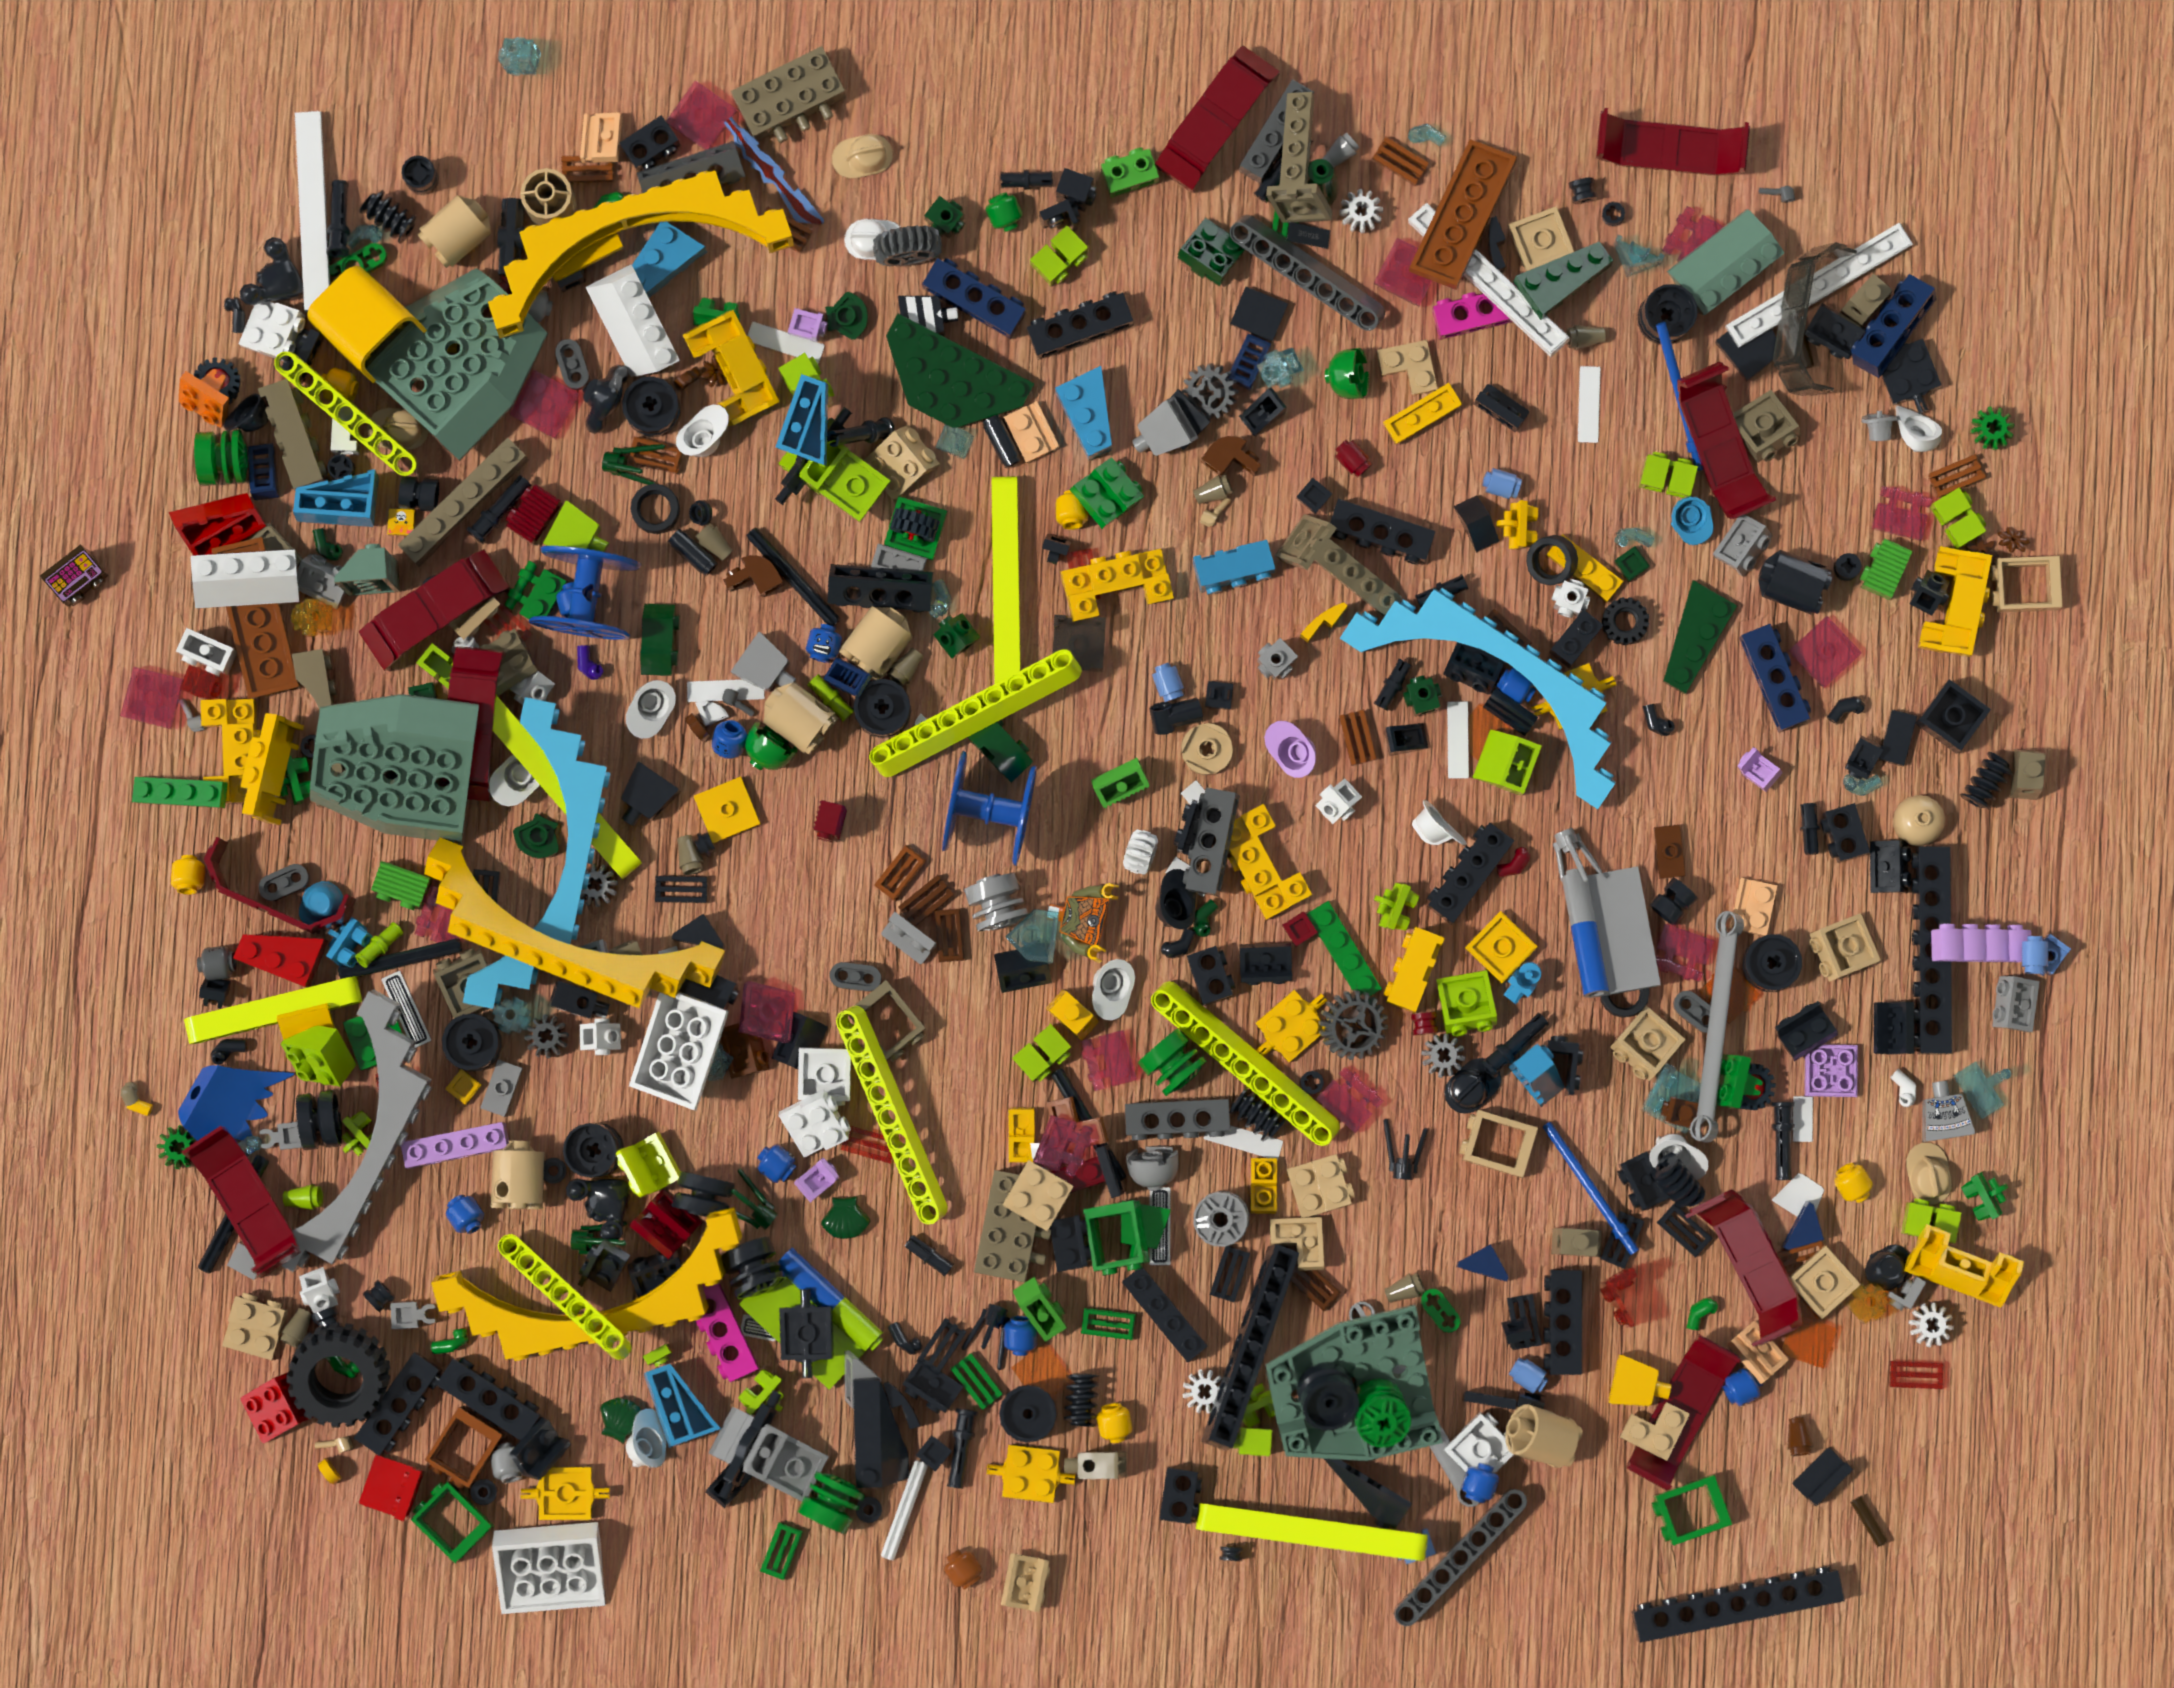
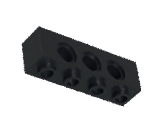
[1027,291,1134,360]
[1330,499,1436,565]
[827,564,933,612]
[1122,1268,1207,1363]
[1544,1270,1582,1375]
[354,1352,442,1456]
[436,1357,542,1441]

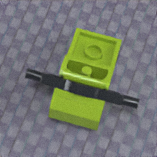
[775,407,891,523]

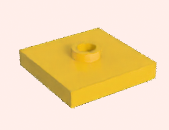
[693,776,761,844]
[1465,911,1538,984]
[277,1003,335,1040]

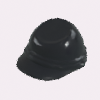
[224,393,268,432]
[1865,1244,1910,1291]

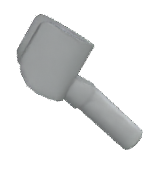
[179,699,205,732]

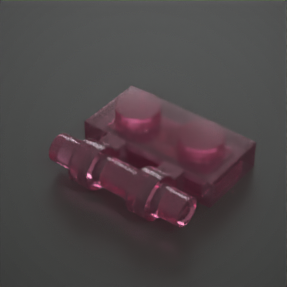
[1662,206,1724,261]
[1871,486,1932,541]
[414,885,459,943]
[1655,924,1714,982]
[1081,1030,1137,1091]
[1316,1066,1384,1133]
[1033,1115,1093,1176]

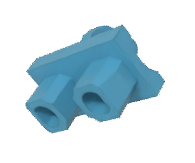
[326,917,373,968]
[1504,962,1542,1004]

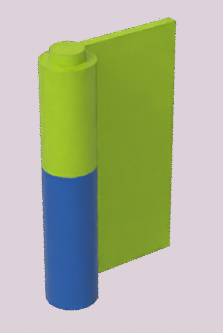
[739,1247,883,1390]

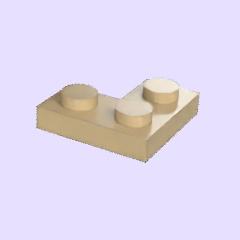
[1376,340,1437,396]
[1270,1217,1324,1271]
[1620,1402,1690,1461]

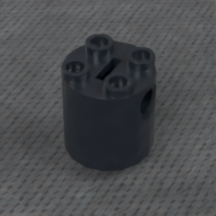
[1758,550,1832,615]

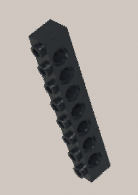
[1911,846,1952,1055]
[1201,1244,1299,1451]
[1631,1566,1845,1643]

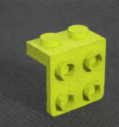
[616,1132,680,1197]

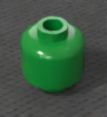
[985,192,1023,232]

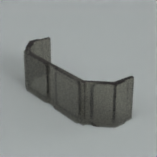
[1773,242,1857,396]

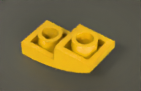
[1251,1158,1277,1214]

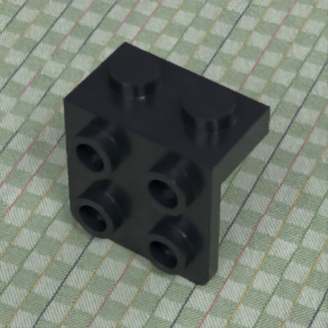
[1174,800,1221,862]
[679,975,740,1017]
[1544,1036,1583,1096]

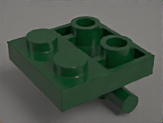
[1177,217,1245,287]

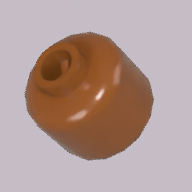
[943,1549,982,1590]

